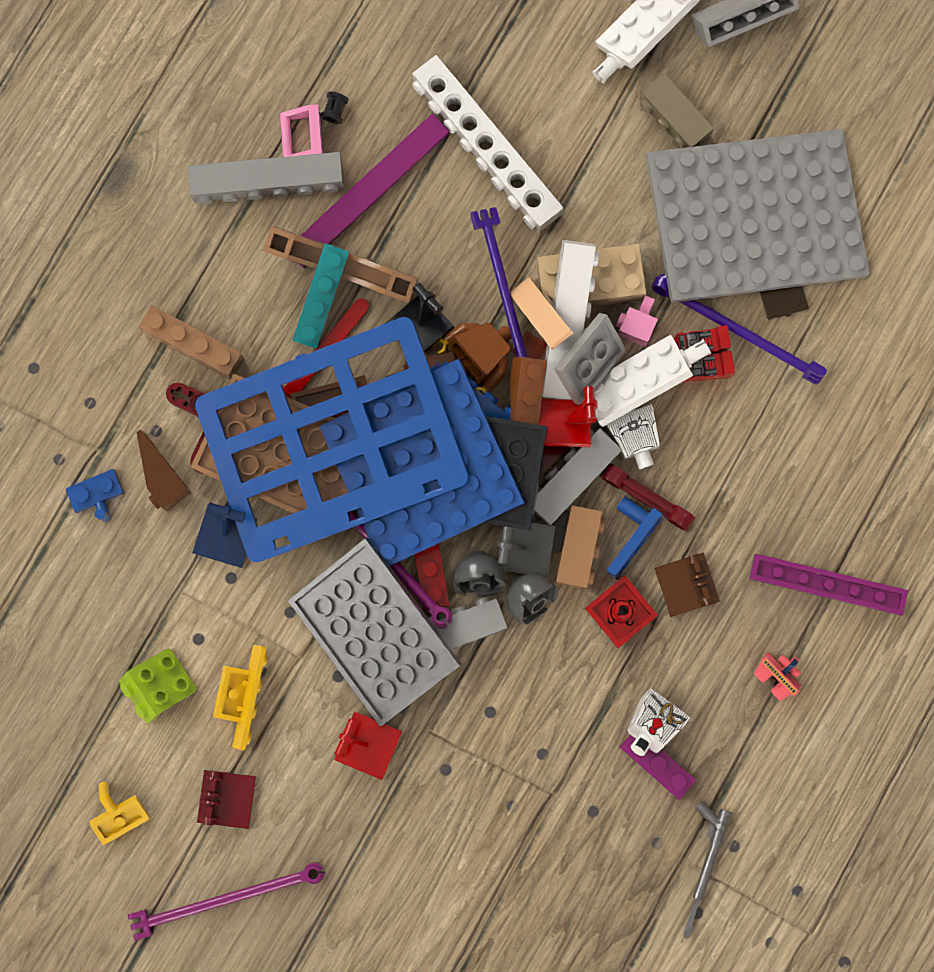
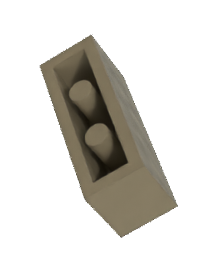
[639,73,714,149]

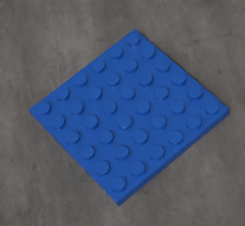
[319,359,525,566]

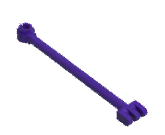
[470,207,528,358]
[651,274,827,384]

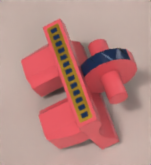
[754,652,801,701]

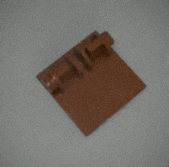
[654,552,720,617]

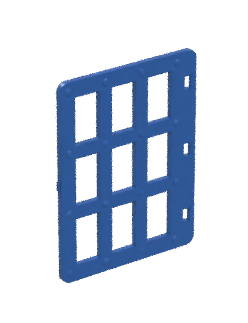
[195,317,469,562]

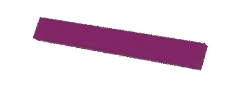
[298,113,450,269]

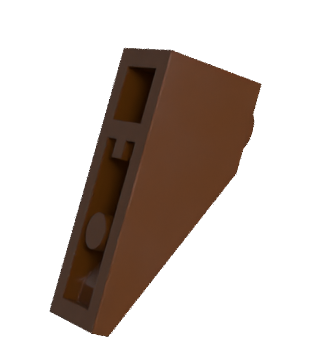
[137,429,191,511]

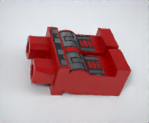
[673,325,735,383]

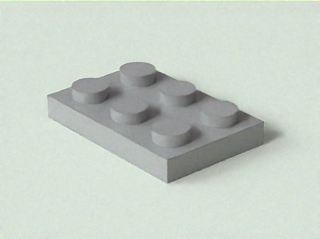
[554,313,626,405]

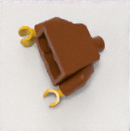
[432,322,512,394]

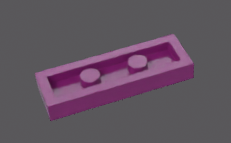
[619,735,696,800]

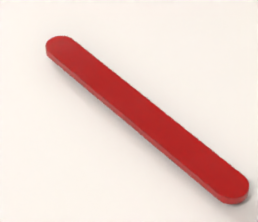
[284,298,369,399]

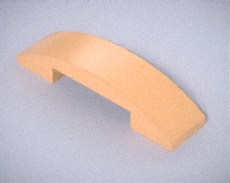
[510,277,573,350]

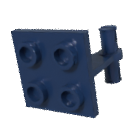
[192,502,258,568]

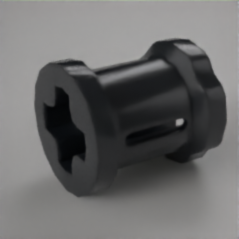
[320,91,349,124]

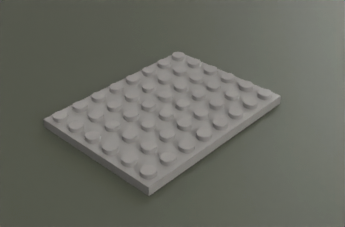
[645,129,870,303]

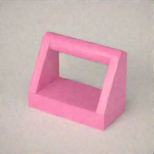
[280,104,323,157]

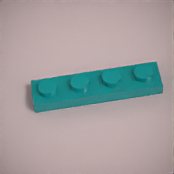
[292,243,349,349]

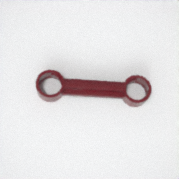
[600,463,695,531]

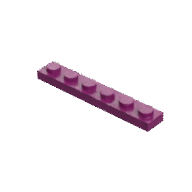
[749,554,908,616]

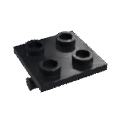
[384,283,455,352]

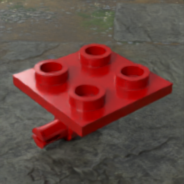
[538,386,598,447]
[334,711,403,780]

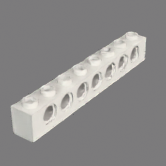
[412,55,563,233]

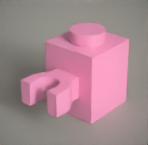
[616,295,658,347]

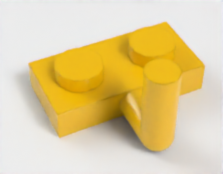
[89,782,150,846]

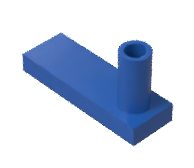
[607,496,663,580]

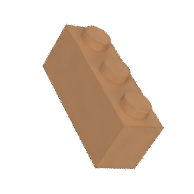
[555,505,606,590]

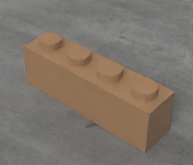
[139,305,245,380]

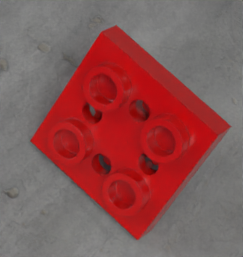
[584,575,658,649]

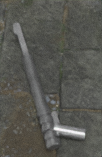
[683,801,732,938]

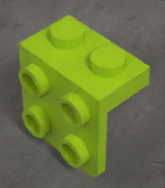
[119,649,196,724]

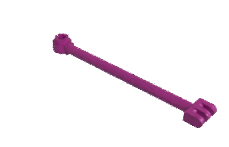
[348,511,453,629]
[128,862,325,941]

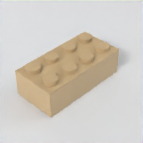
[536,244,646,307]

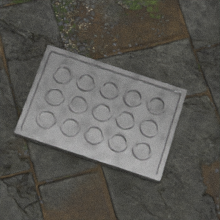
[288,538,462,727]

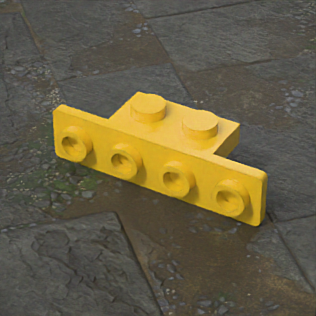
[213,645,268,751]

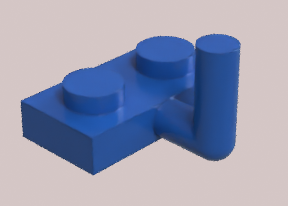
[65,469,124,522]

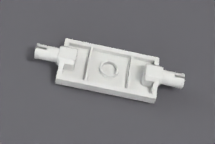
[592,0,700,83]
[594,335,711,427]

